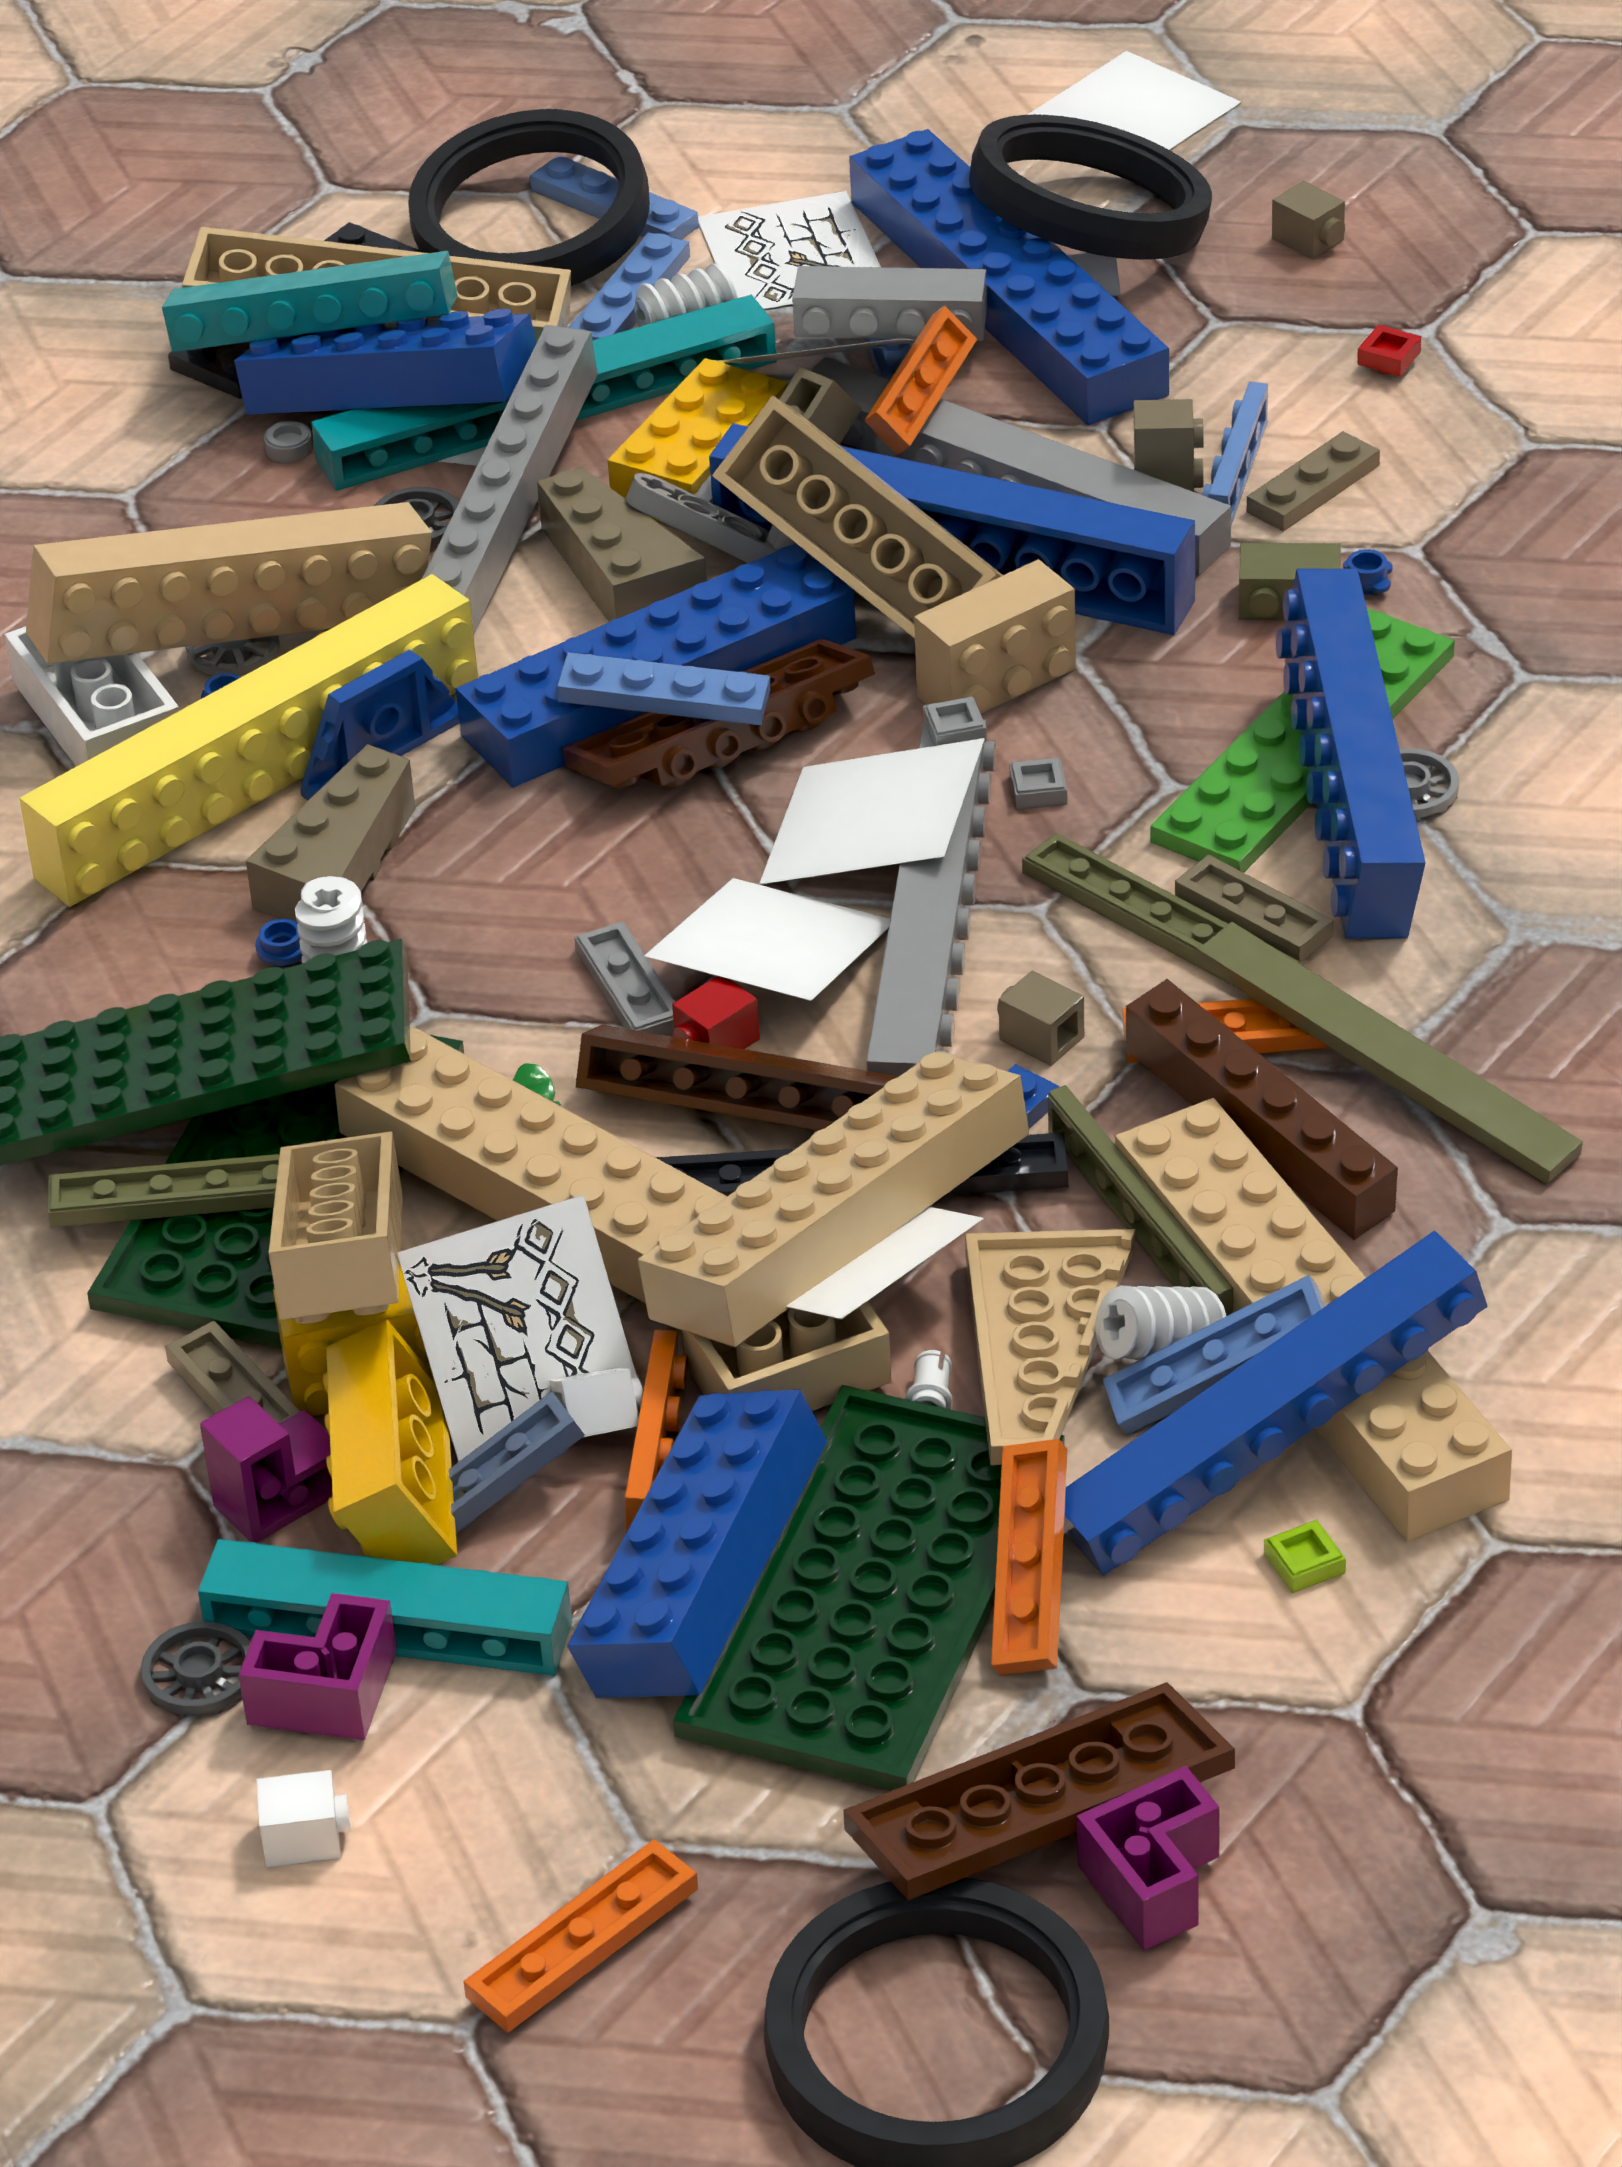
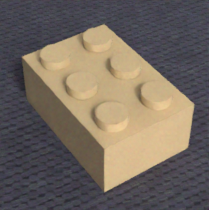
[914,559,1076,714]
[682,1301,892,1411]

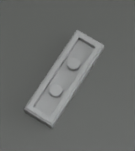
[574,921,675,1036]

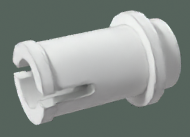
[906,1350,952,1409]

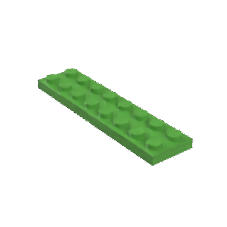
[1150,608,1455,873]

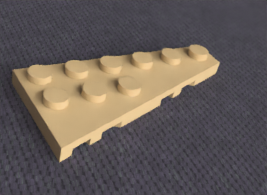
[965,1229,1136,1465]

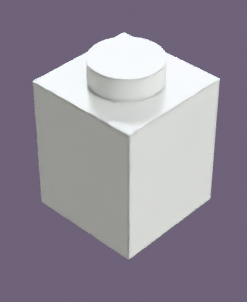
[550,1367,643,1437]
[256,1770,351,1867]

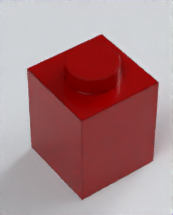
[672,976,760,1049]

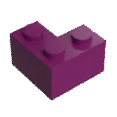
[200,1396,332,1543]
[239,1593,397,1740]
[1077,1766,1220,1951]

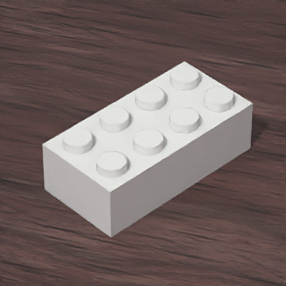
[4,626,180,767]

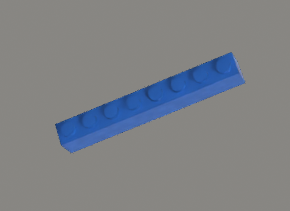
[1064,1230,1488,1576]

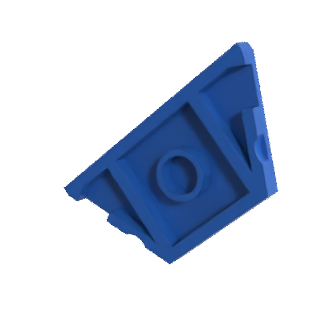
[300,649,459,800]

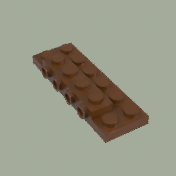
[561,638,875,788]
[843,1682,1235,1900]

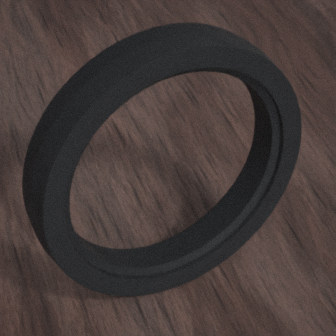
[408,109,650,286]
[969,114,1212,260]
[764,1877,1109,2167]

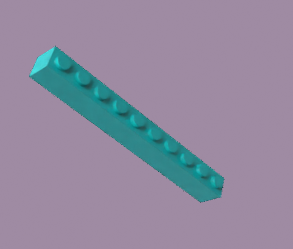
[311,294,777,491]

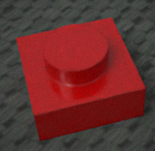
[1357,324,1421,377]

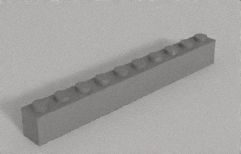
[810,357,1231,576]
[867,719,996,1076]

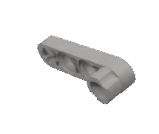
[625,473,795,563]

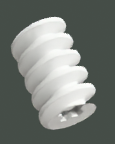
[634,263,737,327]
[295,876,367,964]
[1095,1286,1226,1360]

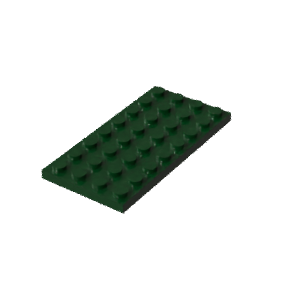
[0,939,411,1166]
[87,1034,464,1349]
[673,1385,1065,1791]

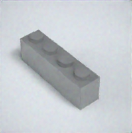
[792,266,987,341]

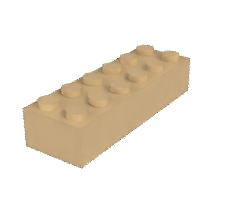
[712,396,1003,638]
[269,1131,403,1324]

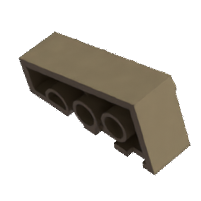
[537,467,707,622]
[246,744,416,923]

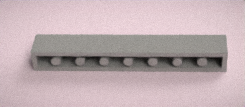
[422,325,598,633]

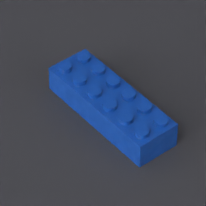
[234,309,536,415]
[567,1389,827,1698]

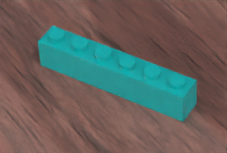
[162,251,458,352]
[198,1539,572,1676]

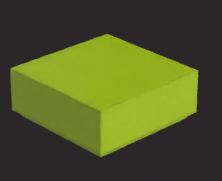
[1264,1519,1346,1593]

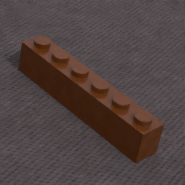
[1126,979,1398,1240]
[575,1025,899,1130]

